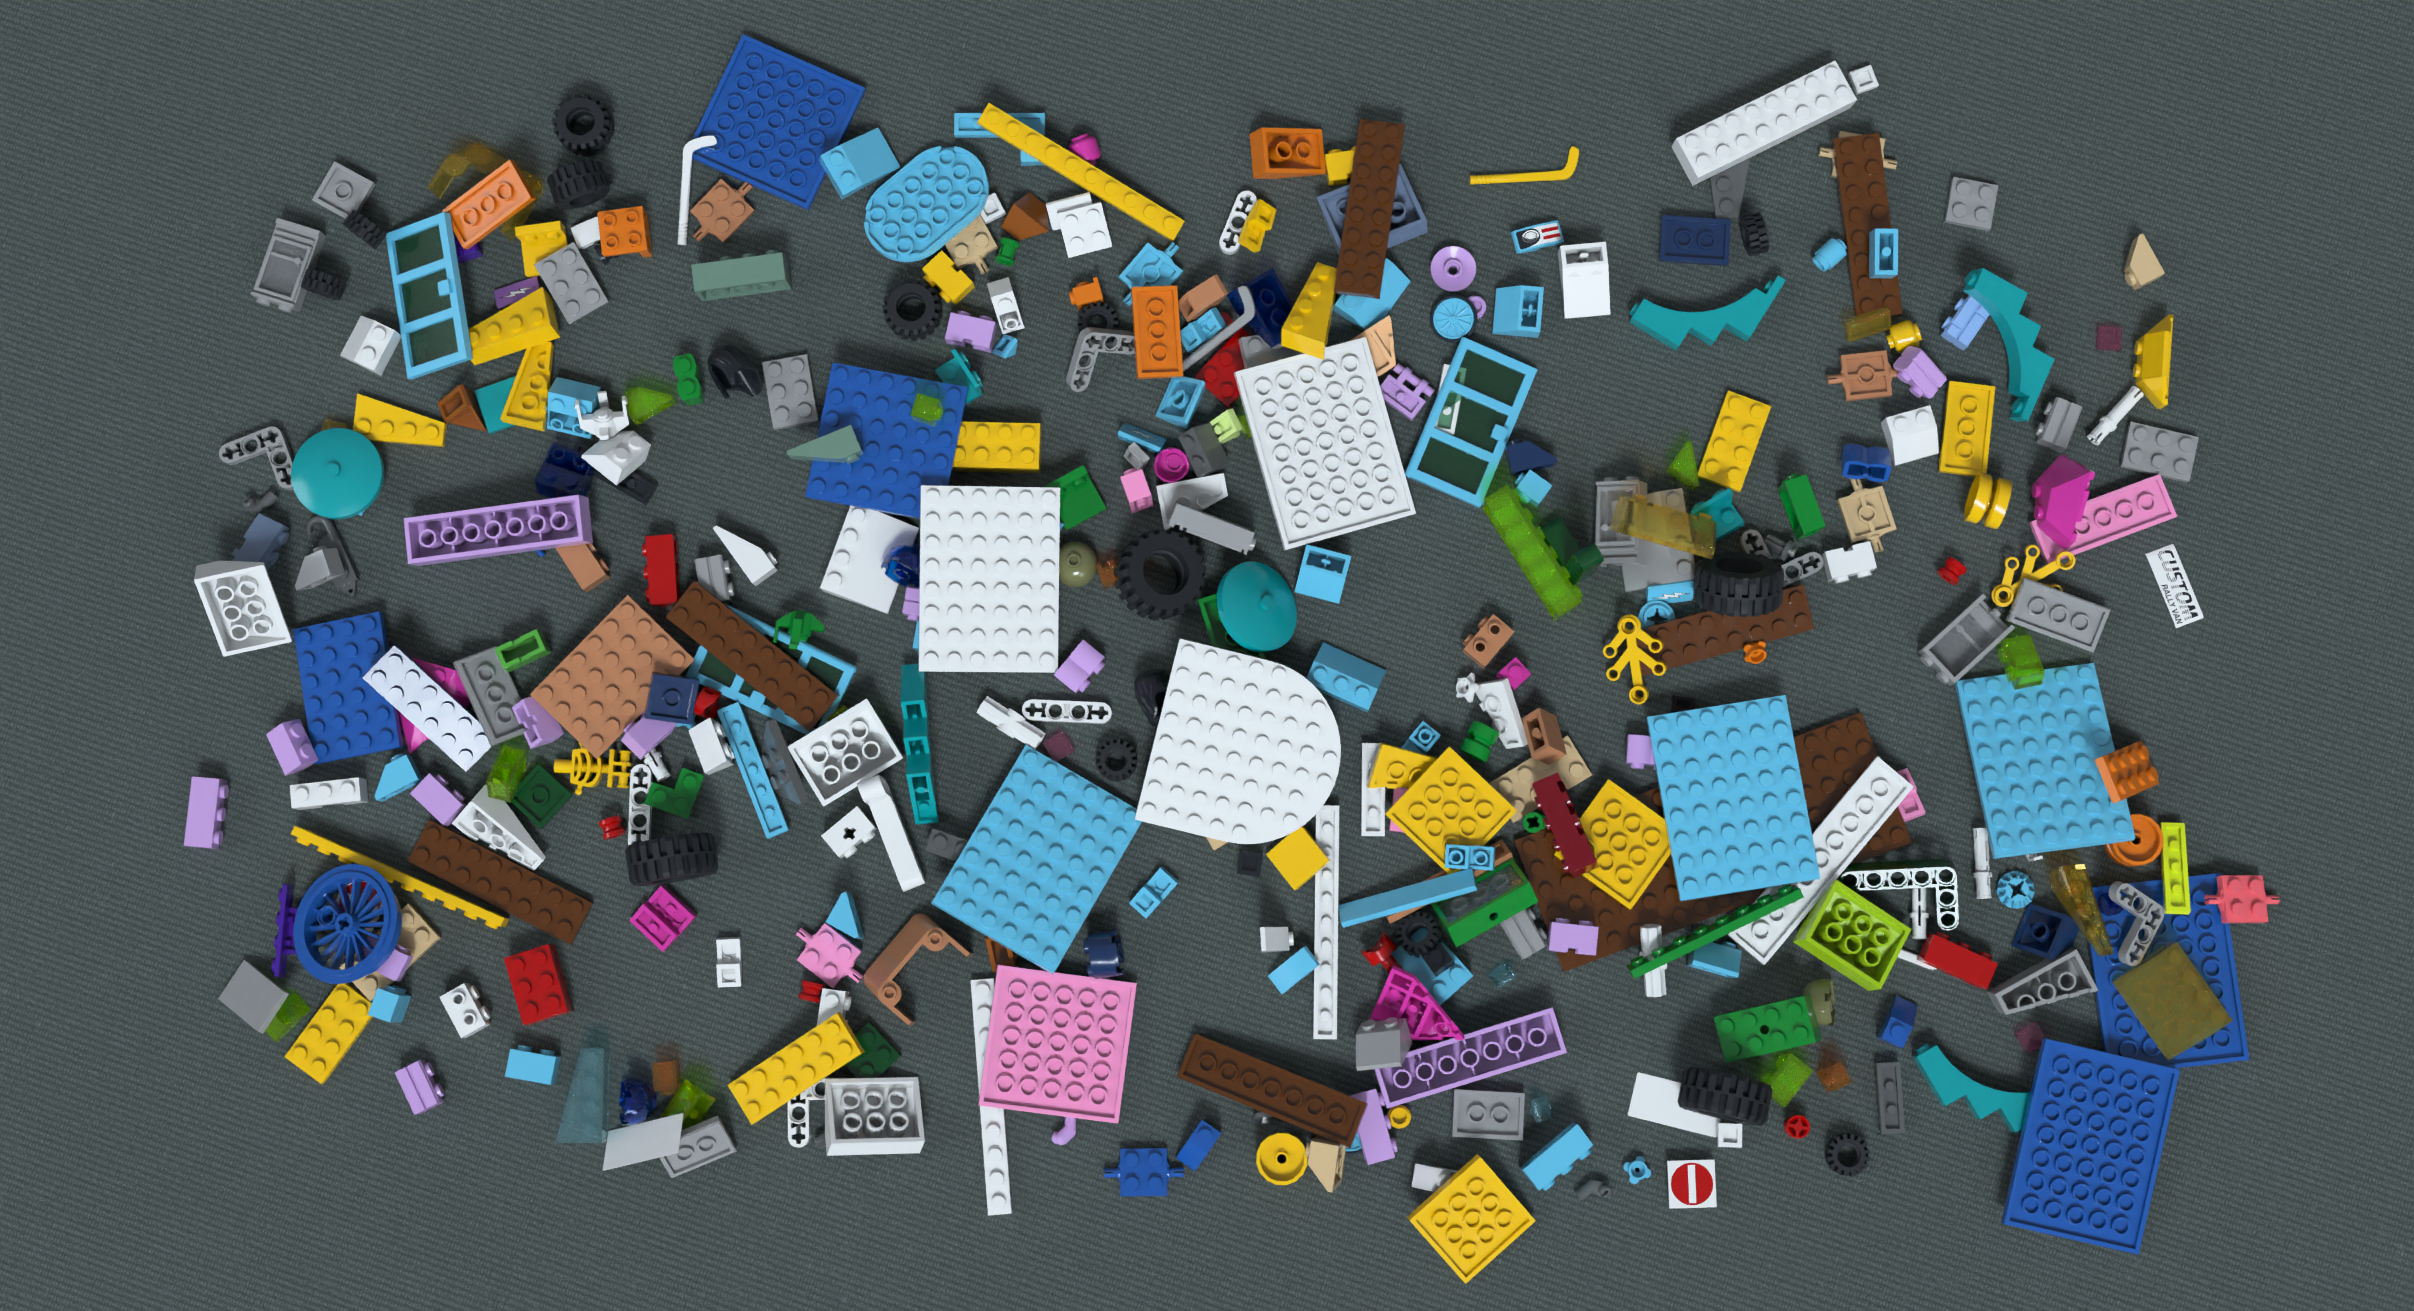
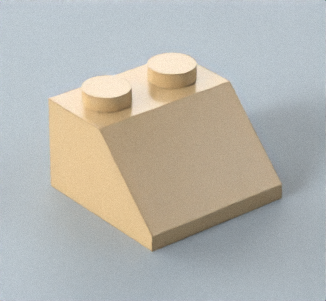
[1305,1135,1346,1192]

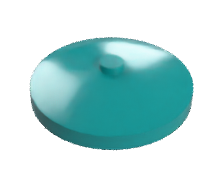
[291,428,384,519]
[1217,561,1297,653]

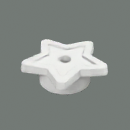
[1456,673,1481,702]

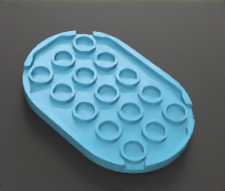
[864,146,989,262]

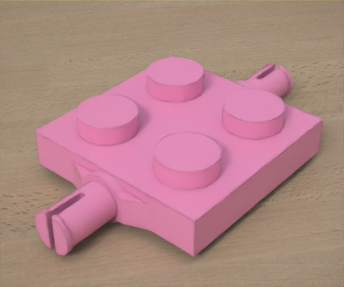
[796,923,864,988]

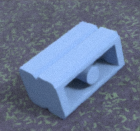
[1941,295,1989,351]

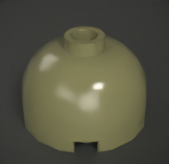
[1059,542,1098,588]
[1803,978,1835,1025]

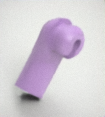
[1052,1117,1076,1145]

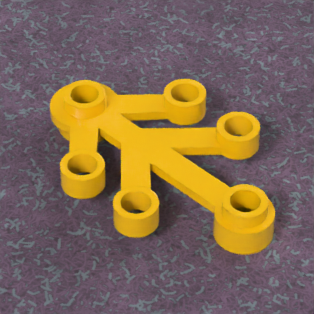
[1991,544,2075,607]
[1603,614,1667,704]

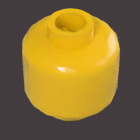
[1886,320,1922,353]

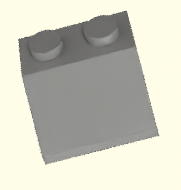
[1356,1017,1413,1071]

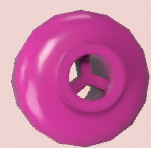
[1068,133,1101,165]

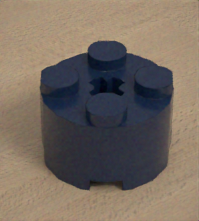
[1083,929,1125,979]

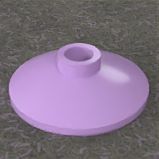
[1430,246,1476,291]

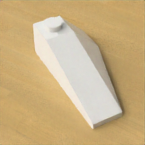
[452,784,546,871]

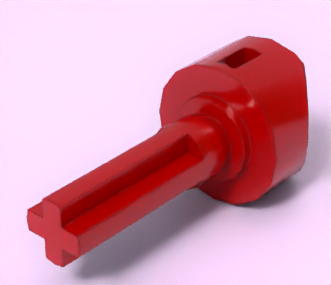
[694,686,722,719]
[1361,932,1404,974]

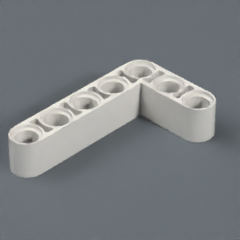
[857,775,926,892]

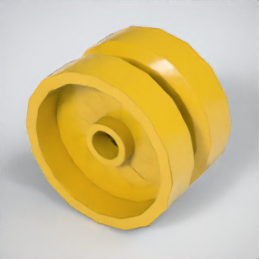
[1964,472,2012,529]
[1256,1132,1307,1185]

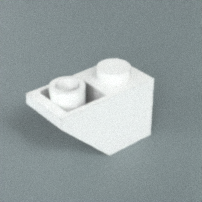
[987,277,1024,334]
[1412,1163,1458,1192]

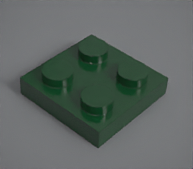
[507,764,573,829]
[845,1022,901,1078]

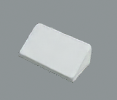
[1046,192,1092,230]

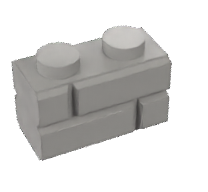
[2035,397,2082,452]
[695,555,735,604]
[1500,908,1548,960]

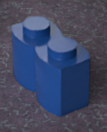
[1841,444,1892,482]

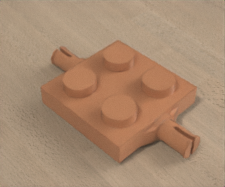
[690,179,755,244]
[1826,350,1898,402]

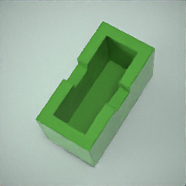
[494,629,551,672]

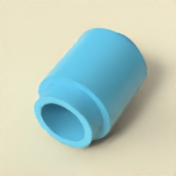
[1812,238,1847,272]

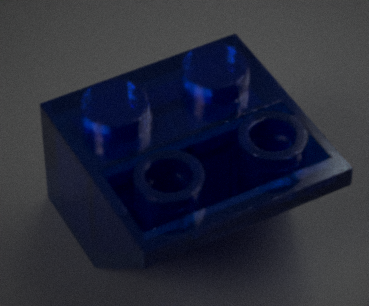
[534,443,594,498]

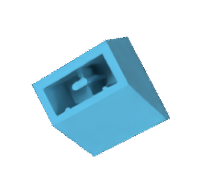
[1492,285,1544,338]
[547,377,601,439]
[1295,545,1351,604]

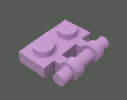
[1380,363,1435,421]

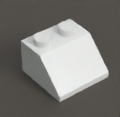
[340,316,401,376]
[1881,405,1939,466]
[581,431,651,485]

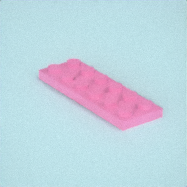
[2029,474,2177,565]

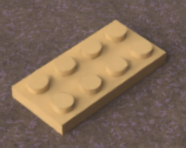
[1489,736,1592,823]
[340,904,441,1002]

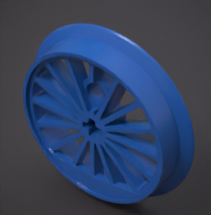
[293,864,402,984]

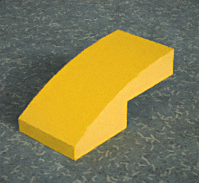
[1238,199,1277,253]

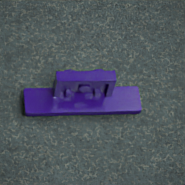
[272,883,298,977]

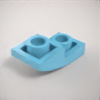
[1401,721,1441,755]
[1445,844,1495,871]
[1268,946,1320,994]

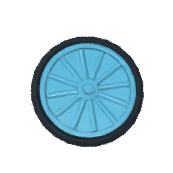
[1430,295,1478,343]

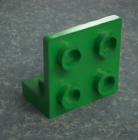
[1044,465,1106,530]

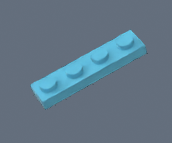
[954,113,1045,138]

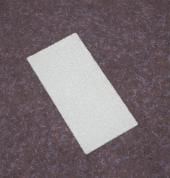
[1628,1072,1721,1138]
[603,1113,684,1171]

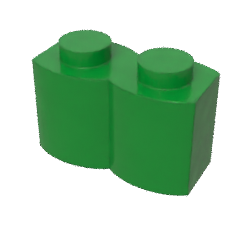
[673,353,705,406]

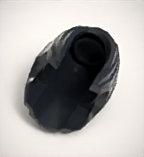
[707,344,763,399]
[1134,669,1170,726]

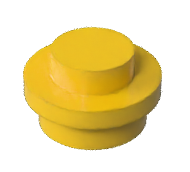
[1388,1105,1411,1129]

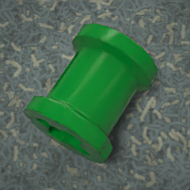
[994,238,1020,266]
[1523,812,1546,833]

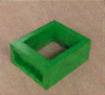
[1777,473,1825,540]

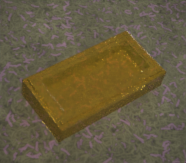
[1844,306,1892,342]

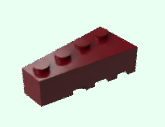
[1532,772,1599,878]

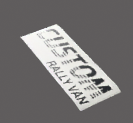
[2145,544,2204,628]

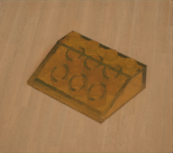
[2112,942,2233,1060]

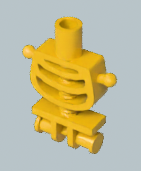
[554,743,632,795]

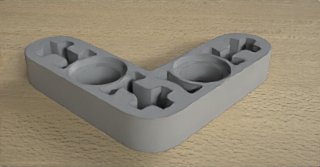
[1066,327,1135,392]
[219,426,294,490]
[1740,529,1824,588]
[2109,881,2164,966]

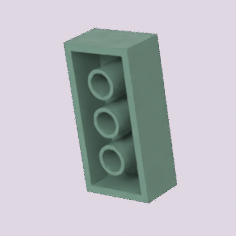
[691,250,792,301]

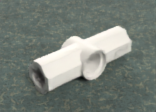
[977,696,1045,750]
[1639,924,1667,997]

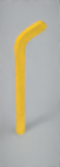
[1469,147,1579,185]

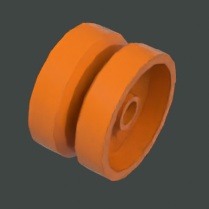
[2104,814,2163,867]

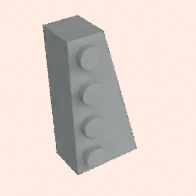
[1987,948,2099,1015]

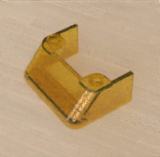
[427,142,544,242]
[1609,493,1716,559]

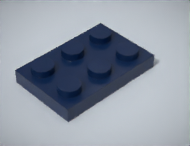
[1659,215,1731,266]

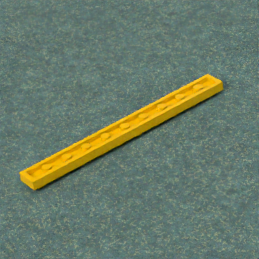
[977,103,1185,242]
[291,826,509,929]

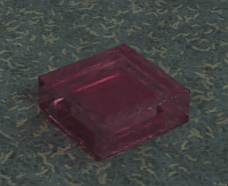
[2096,326,2122,351]
[1043,731,1075,762]
[2014,1021,2046,1054]

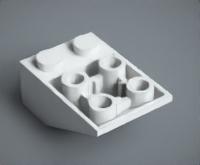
[1558,242,1610,319]

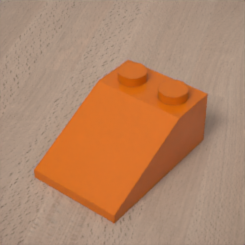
[1249,127,1326,179]

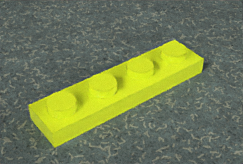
[2159,822,2191,915]

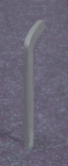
[1182,286,1256,371]

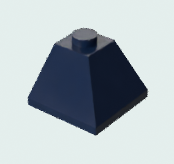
[2011,903,2081,960]

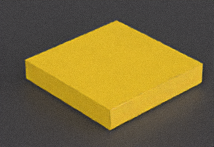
[1266,826,1331,890]

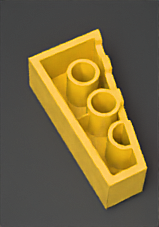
[1281,262,1337,360]
[468,287,560,365]

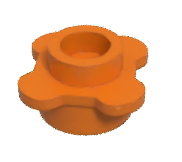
[1743,641,1767,664]

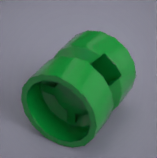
[1459,720,1500,763]

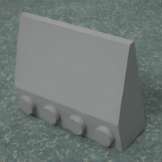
[1611,488,1695,592]

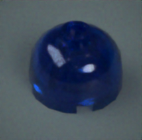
[881,545,920,588]
[619,1078,657,1125]

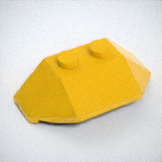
[2133,314,2174,409]

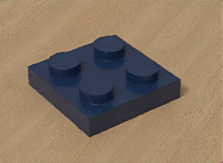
[644,672,699,725]

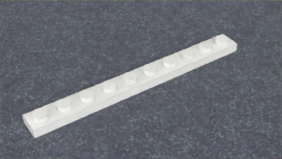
[1313,805,1339,1039]
[971,978,1012,1215]

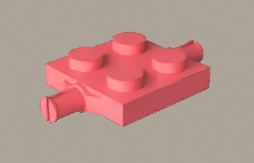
[2204,875,2280,923]

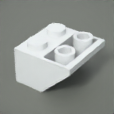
[688,718,735,775]

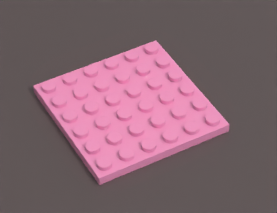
[978,965,1137,1123]

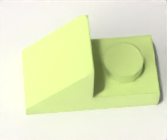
[1209,408,1243,444]

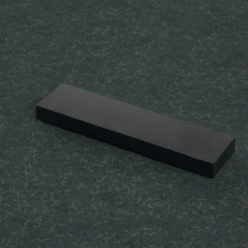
[567,440,658,505]

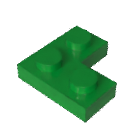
[644,768,704,819]

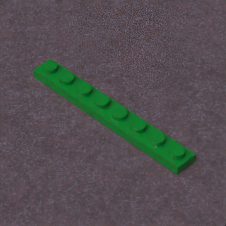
[1626,884,1804,979]

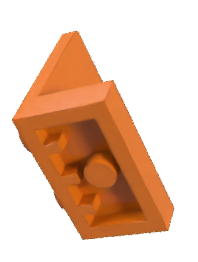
[597,206,652,258]

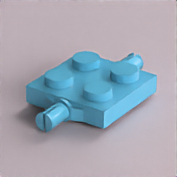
[1119,242,1183,307]

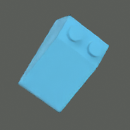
[819,128,901,200]
[1391,928,1473,1005]

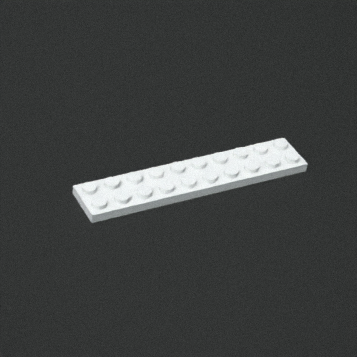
[1727,756,1914,965]

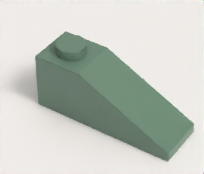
[786,425,864,464]

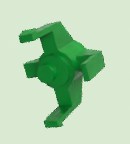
[773,610,825,658]

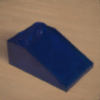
[1227,268,1294,348]

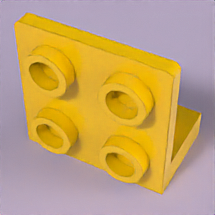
[515,221,568,277]

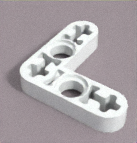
[788,1078,846,1148]

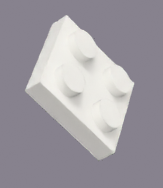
[1057,201,1112,258]

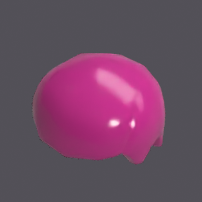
[1154,447,1190,483]

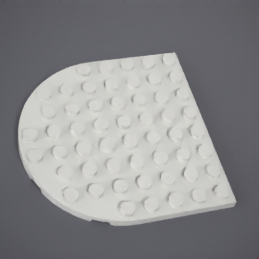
[1135,638,1341,844]

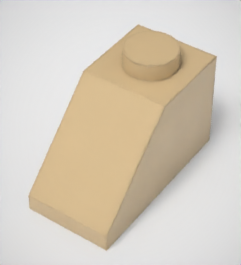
[2124,233,2165,290]

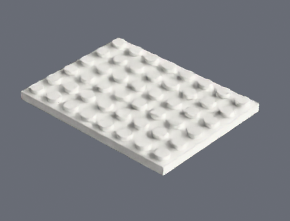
[1234,337,1416,550]
[919,485,1060,673]

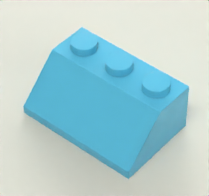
[1334,258,1411,331]
[1306,642,1386,713]
[1519,1123,1593,1191]

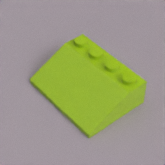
[1793,880,1912,991]

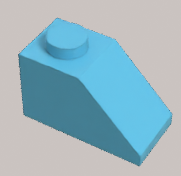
[375,753,423,802]

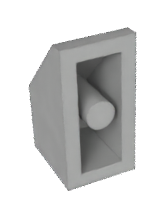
[295,546,345,590]

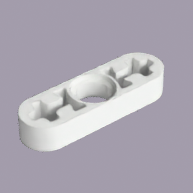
[1219,191,1257,255]

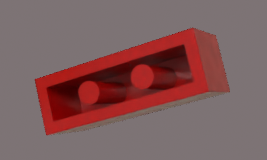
[642,534,681,607]
[1917,932,1998,989]

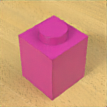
[1495,657,1531,692]

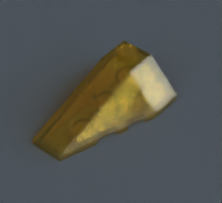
[2049,864,2114,956]

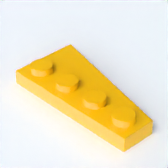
[500,342,554,432]
[353,394,447,447]
[1367,742,1437,789]

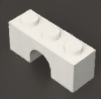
[290,777,368,810]

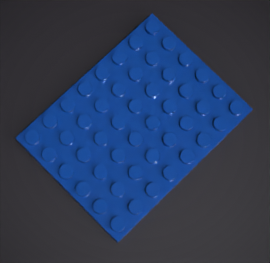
[2080,873,2249,1068]
[2001,1038,2180,1255]

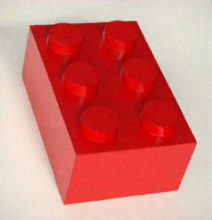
[504,944,574,1025]

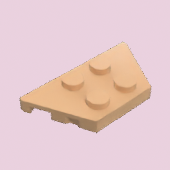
[1350,316,1396,378]

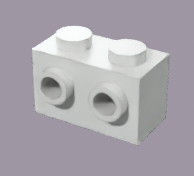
[440,983,491,1038]
[817,988,851,1026]

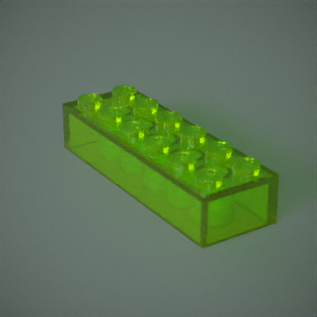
[1481,484,1583,622]

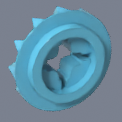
[1638,601,1675,628]
[1997,871,2035,909]

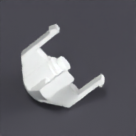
[574,391,629,440]

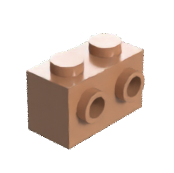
[1462,614,1515,669]
[1522,708,1567,765]

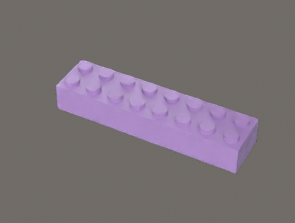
[404,495,593,566]
[1374,1007,1567,1108]

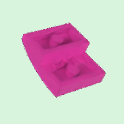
[629,884,697,952]

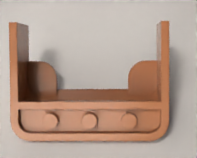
[864,914,973,1025]

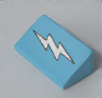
[1117,423,1166,455]
[1645,580,1694,604]

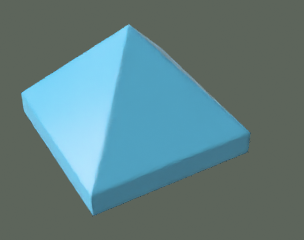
[992,334,1018,359]

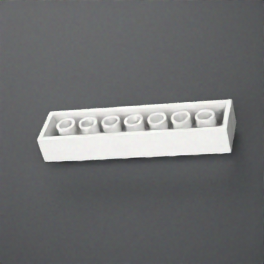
[1671,61,1857,186]

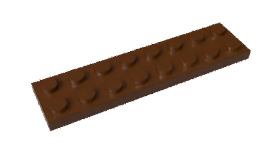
[1334,119,1405,299]
[1832,133,1902,321]
[666,581,840,732]
[1626,584,1815,676]
[408,820,594,945]
[1177,1034,1368,1148]

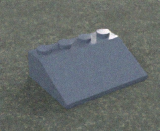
[1317,164,1428,255]

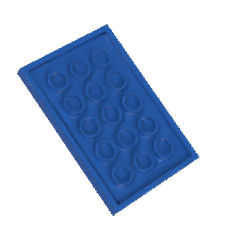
[293,611,403,765]

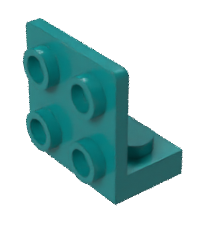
[935,348,983,406]
[1690,488,1744,548]

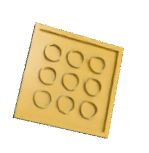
[1385,746,1517,874]
[1554,779,1671,910]
[1407,1154,1536,1284]

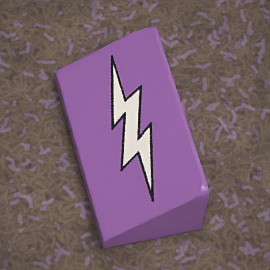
[494,276,541,311]

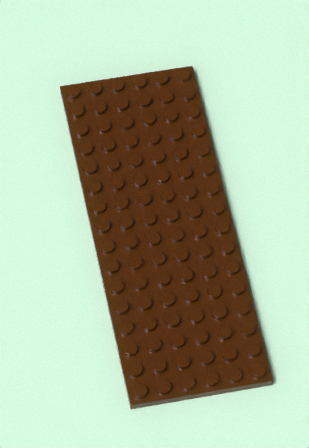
[1513,713,1912,972]

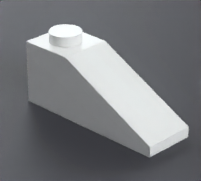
[713,525,778,586]
[1260,927,1294,953]

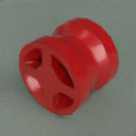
[1937,557,1967,585]
[598,815,626,840]
[798,980,825,1003]
[1784,1115,1810,1139]

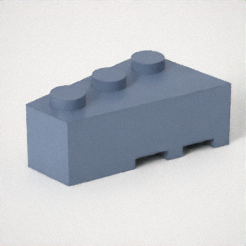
[232,513,290,572]

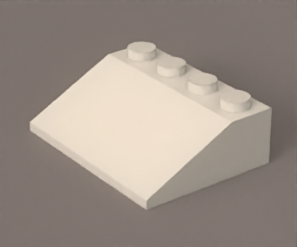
[820,506,919,614]
[194,561,292,657]
[787,699,905,807]
[825,1077,925,1156]

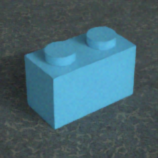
[1869,228,1898,278]
[368,985,412,1022]
[505,1045,561,1085]

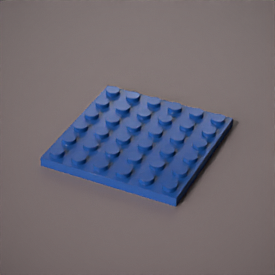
[692,34,866,211]
[805,363,969,519]

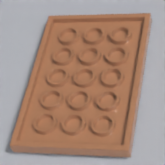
[530,595,695,759]

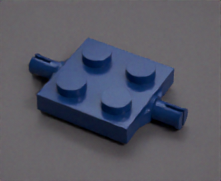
[1104,1148,1184,1197]

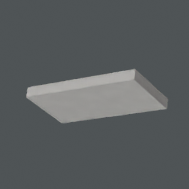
[2006,577,2111,653]
[453,646,526,747]

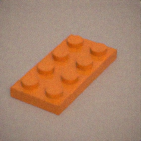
[442,160,536,249]
[1131,286,1183,379]
[2094,740,2159,803]

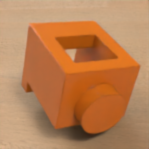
[1068,277,1104,311]

